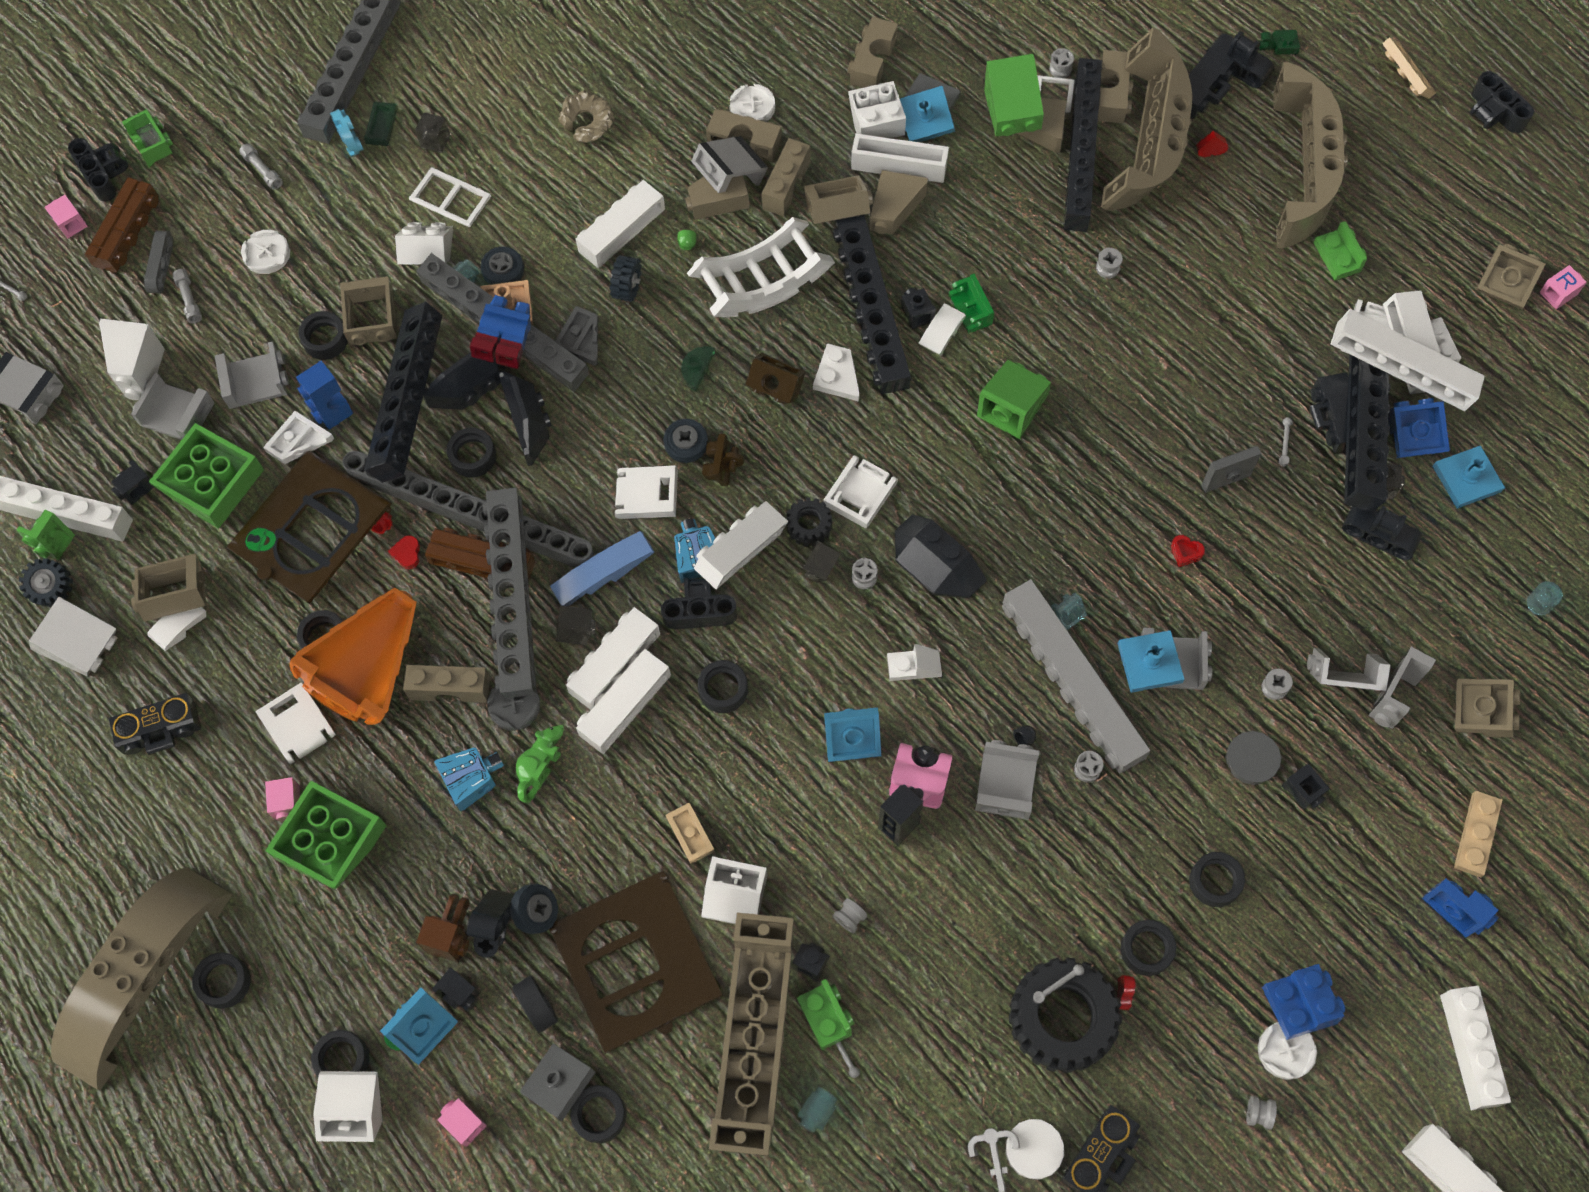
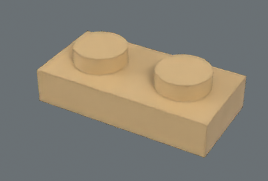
[665,803,715,864]

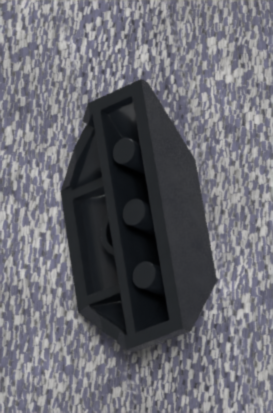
[423,351,506,410]
[498,370,552,466]
[895,514,987,599]

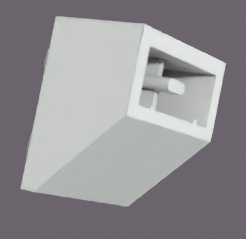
[849,81,906,138]
[395,222,453,264]
[701,856,768,924]
[313,1071,382,1142]

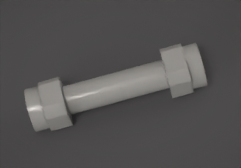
[239,143,283,190]
[173,269,202,324]

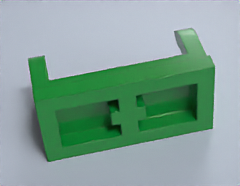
[948,274,994,334]

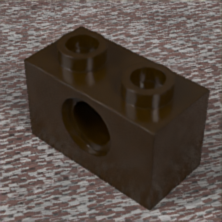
[745,353,806,404]

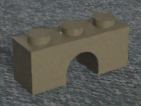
[847,17,898,88]
[1098,50,1133,123]
[706,109,782,162]
[762,138,811,217]
[403,665,491,703]

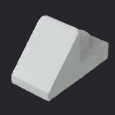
[887,644,942,681]

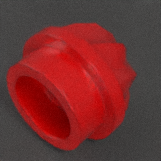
[371,512,393,534]

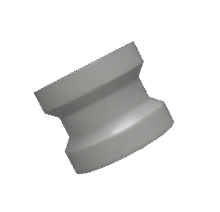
[1049,48,1074,78]
[1096,248,1122,279]
[852,558,878,590]
[1261,669,1293,700]
[1074,751,1103,783]
[833,898,868,933]
[1246,1096,1277,1130]

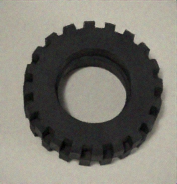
[1009,957,1122,1073]

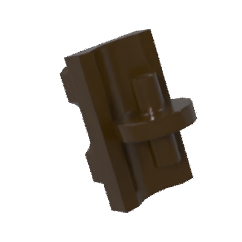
[702,434,745,486]

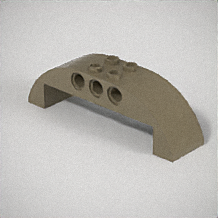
[1101,27,1192,210]
[1273,62,1348,249]
[51,867,233,1091]
[709,912,794,1156]

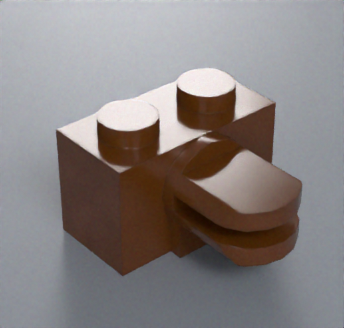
[416,894,469,963]

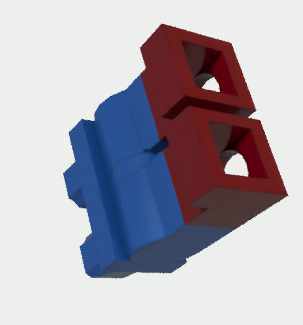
[470,295,531,369]

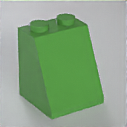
[984,54,1044,137]
[977,360,1051,439]

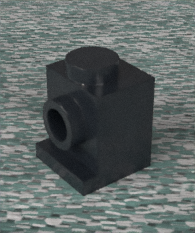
[901,287,936,329]
[111,459,155,505]
[1282,763,1330,810]
[792,943,830,982]
[432,967,480,1012]

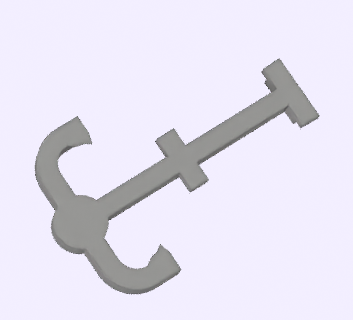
[968,1128,1020,1192]

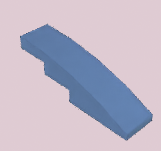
[550,531,655,608]

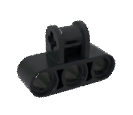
[1206,31,1275,88]
[1469,71,1534,133]
[68,138,129,201]
[1342,505,1422,560]
[661,577,737,630]
[467,889,514,958]

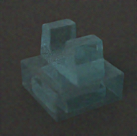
[1051,593,1087,630]

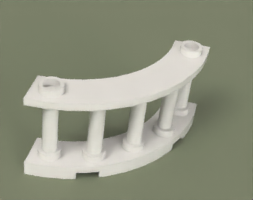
[687,217,835,317]

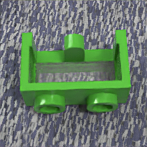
[122,109,173,167]

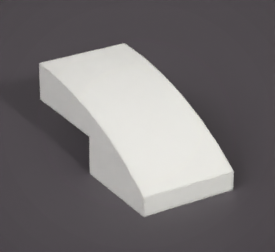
[919,303,966,356]
[147,607,206,651]

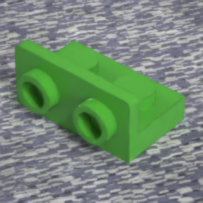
[1313,221,1367,281]
[16,510,75,560]
[797,979,854,1050]

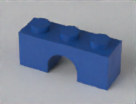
[296,361,354,430]

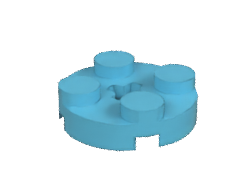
[330,109,363,157]

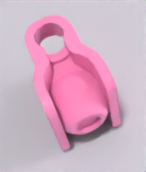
[889,743,952,809]

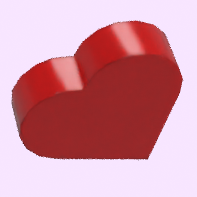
[1196,131,1228,157]
[387,535,420,570]
[1171,535,1205,567]
[1117,975,1136,1011]

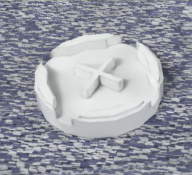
[730,84,775,122]
[241,230,290,274]
[1258,1022,1317,1080]
[1006,1119,1064,1180]

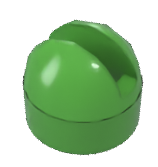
[677,230,696,250]

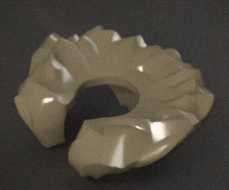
[558,90,614,143]

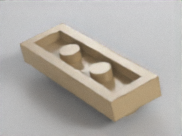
[1383,37,1436,99]
[1454,791,1503,877]

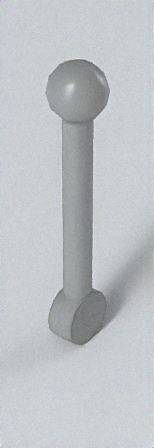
[0,281,27,301]
[1279,417,1293,466]
[1033,964,1084,1004]
[836,1041,860,1078]

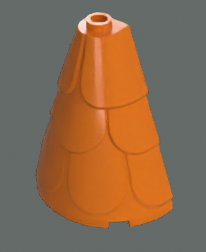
[289,588,417,725]

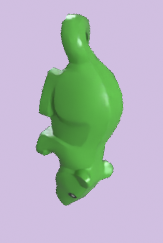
[516,725,564,803]

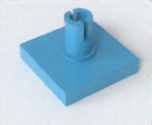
[900,86,955,142]
[1432,446,1505,509]
[1117,630,1185,693]
[824,707,881,762]
[380,988,458,1065]

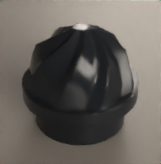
[913,745,939,768]

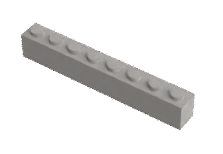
[1002,579,1150,774]

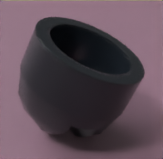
[1013,725,1036,746]

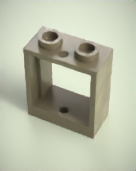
[804,175,873,224]
[340,276,398,345]
[131,553,206,622]

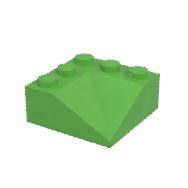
[149,423,264,529]
[265,781,387,890]

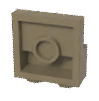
[1476,244,1546,310]
[1455,679,1520,738]

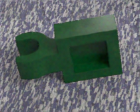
[1259,30,1300,55]

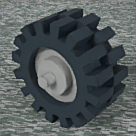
[610,255,642,302]
[19,558,73,607]

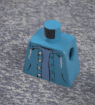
[674,518,716,583]
[434,748,504,812]

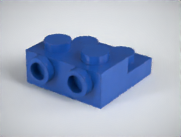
[1388,398,1450,458]
[1422,878,1499,937]
[1262,964,1345,1040]

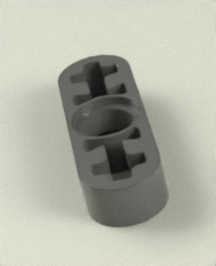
[144,230,173,293]

